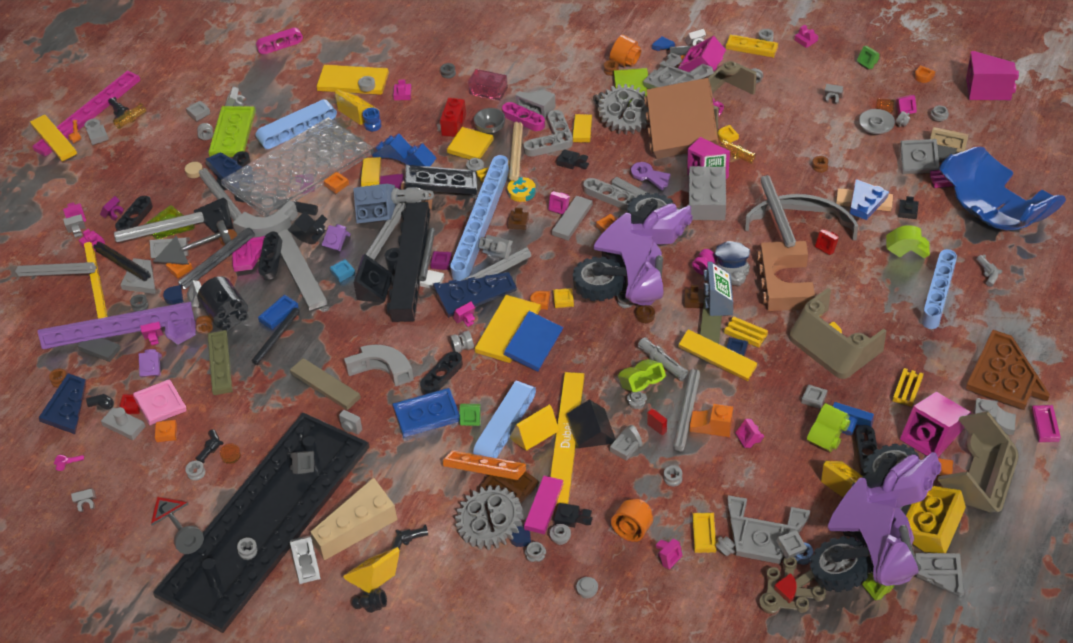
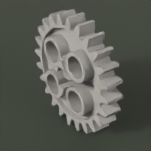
[598,84,650,135]
[455,485,524,550]

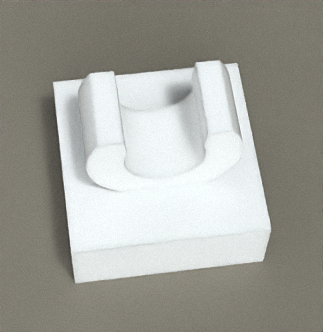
[685,29,706,45]

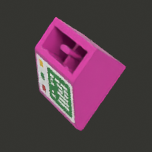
[687,137,730,179]

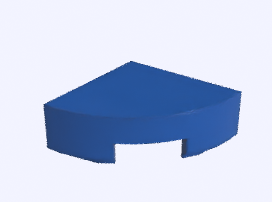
[652,36,675,51]

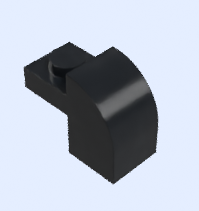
[288,212,327,244]

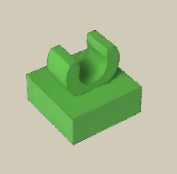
[857,46,880,69]
[460,404,481,426]

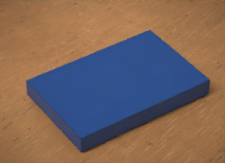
[504,311,563,372]
[393,388,460,438]

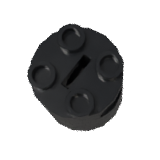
[197,276,248,331]

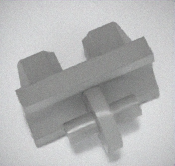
[479,235,513,259]

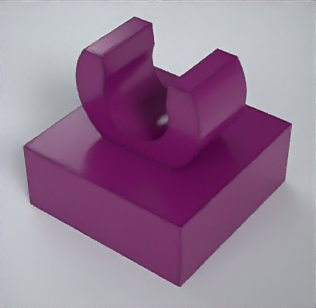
[100,196,124,220]

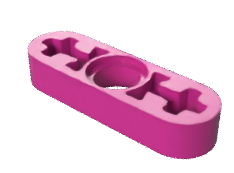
[256,28,303,54]
[502,102,545,131]

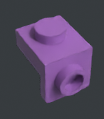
[322,224,351,252]
[165,317,196,345]
[139,349,162,377]

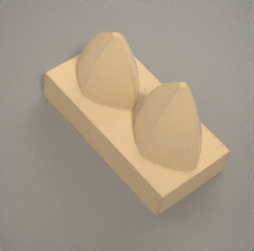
[930,127,969,152]

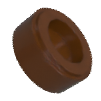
[636,305,655,323]

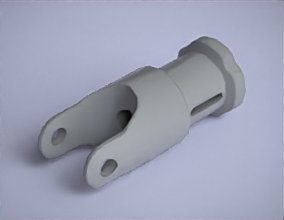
[391,187,434,204]

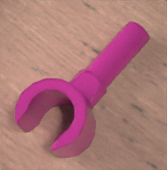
[54,455,84,471]

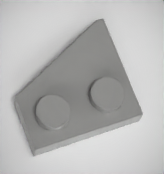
[121,258,156,294]
[915,553,964,596]

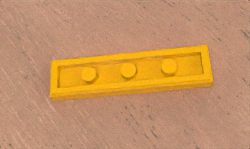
[30,114,77,161]
[679,329,757,381]

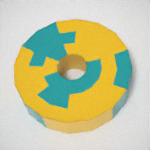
[507,177,536,202]

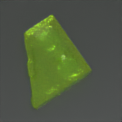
[144,205,195,239]

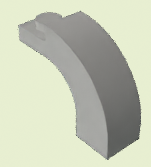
[233,200,298,238]
[344,345,414,387]

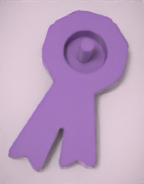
[631,162,670,190]

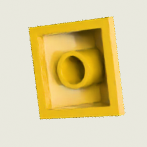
[335,90,379,125]
[510,404,559,451]
[821,461,863,498]
[343,547,400,593]

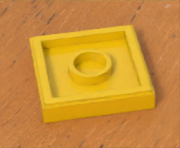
[447,127,493,160]

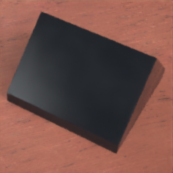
[353,254,393,303]
[566,399,616,449]

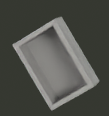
[689,166,726,220]

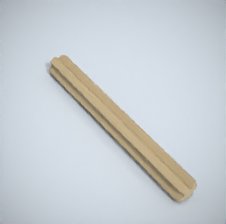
[509,122,523,181]

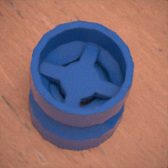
[363,107,381,132]

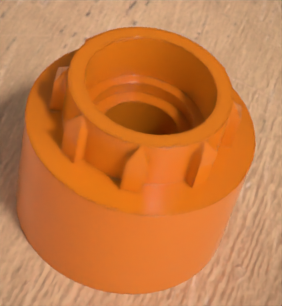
[609,34,642,67]
[611,499,653,542]

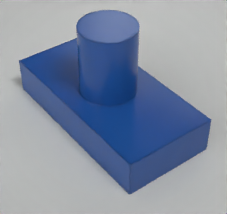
[833,402,874,435]

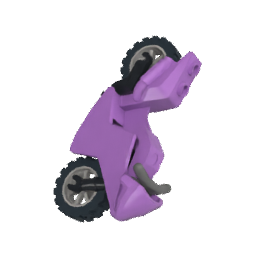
[573,193,693,305]
[810,444,941,592]

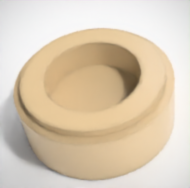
[185,162,203,178]

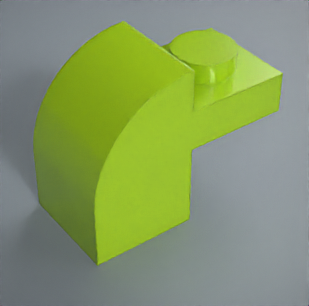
[886,225,930,259]

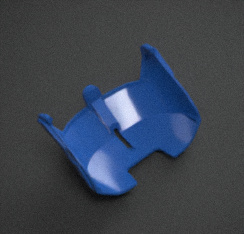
[939,146,1066,230]

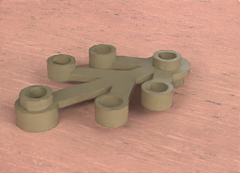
[760,557,826,614]

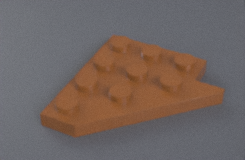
[966,330,1050,410]

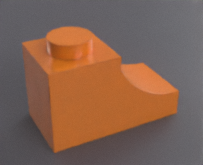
[689,404,733,437]

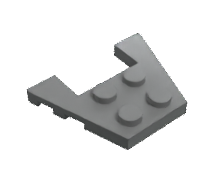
[643,53,714,89]
[727,495,810,564]

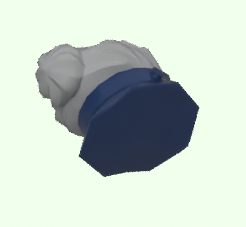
[714,241,750,286]

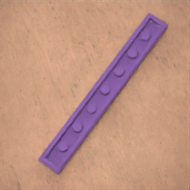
[38,302,195,349]

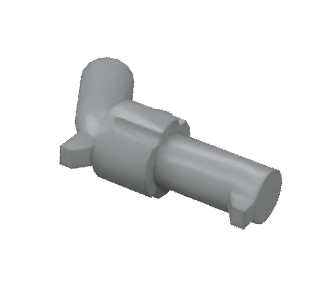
[976,254,1003,287]

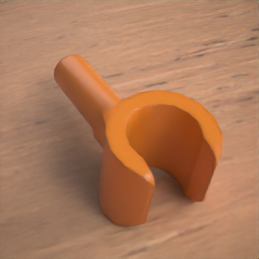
[68,120,81,144]

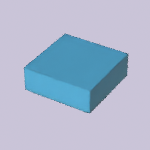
[330,259,356,282]

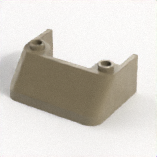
[703,61,757,129]
[789,288,886,379]
[937,411,1019,513]

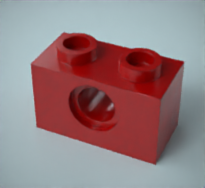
[440,98,466,137]

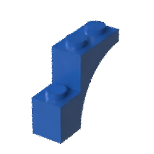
[372,133,437,167]

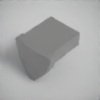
[610,425,643,461]

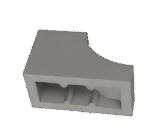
[515,89,556,118]
[973,398,1016,435]
[290,535,321,584]

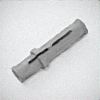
[638,337,689,381]

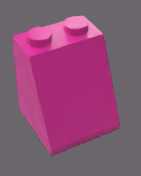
[966,51,1019,100]
[900,392,971,457]

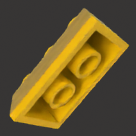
[906,486,966,553]

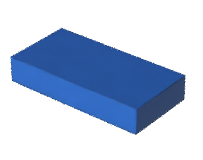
[258,295,299,330]

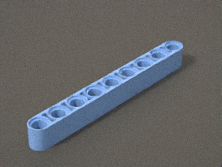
[451,155,509,281]

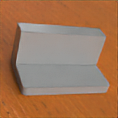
[150,237,190,258]

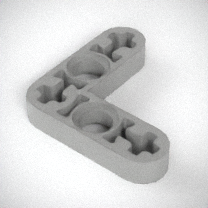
[524,110,573,157]

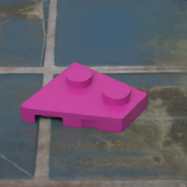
[232,236,265,272]

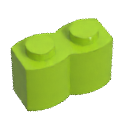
[618,359,666,392]
[807,403,850,453]

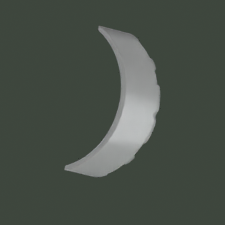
[745,194,858,240]

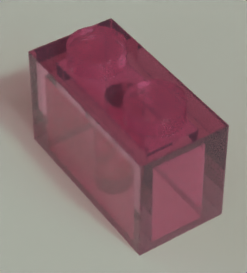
[468,69,508,101]

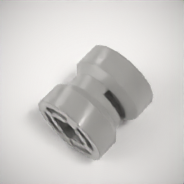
[450,330,474,353]

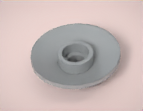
[859,109,895,134]

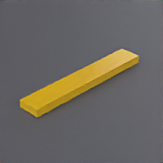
[84,242,108,319]

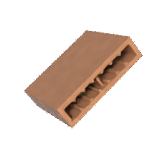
[644,78,719,159]

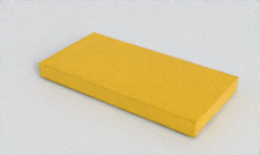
[317,65,389,95]
[475,295,541,363]

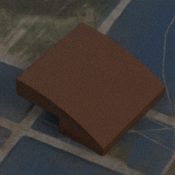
[479,459,540,504]

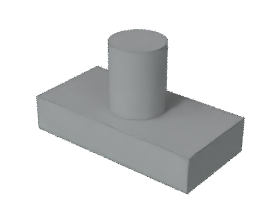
[101,407,146,440]

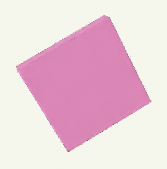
[133,379,186,425]

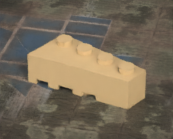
[311,478,397,560]

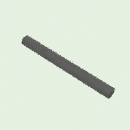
[419,228,435,281]

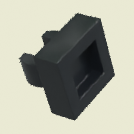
[898,196,919,219]

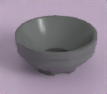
[474,108,505,134]

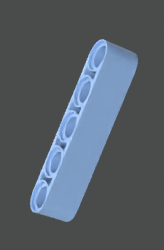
[255,100,337,149]
[922,249,957,329]
[473,381,536,458]

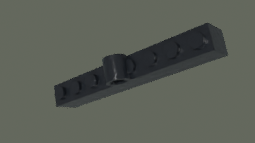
[385,202,431,322]

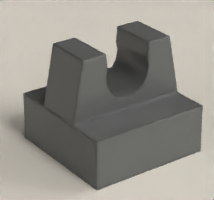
[291,451,314,474]

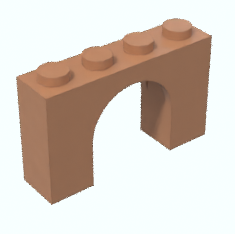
[757,241,815,311]

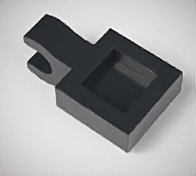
[556,149,589,169]
[554,503,593,528]

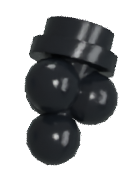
[351,588,387,613]

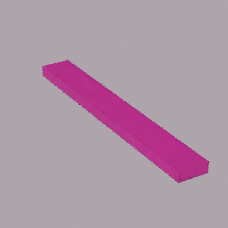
[32,70,140,157]

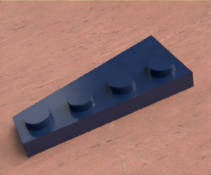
[433,272,517,318]

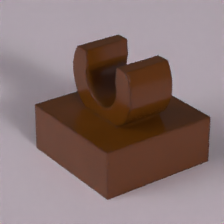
[508,207,529,230]
[685,285,704,308]

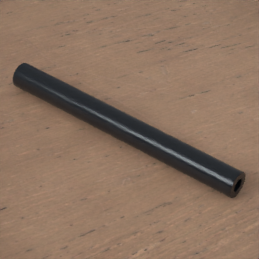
[251,307,300,365]

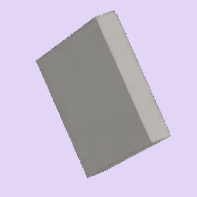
[900,139,939,174]

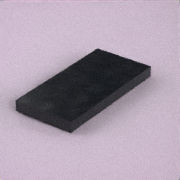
[405,165,477,195]

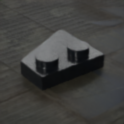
[194,197,233,234]

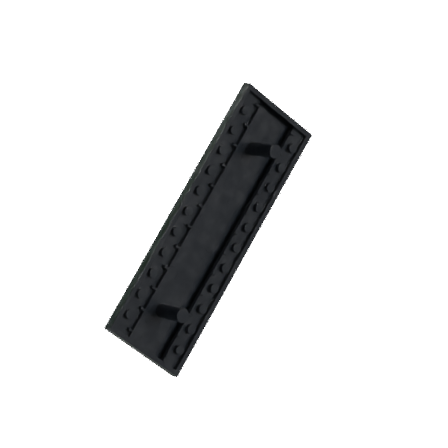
[153,412,370,633]

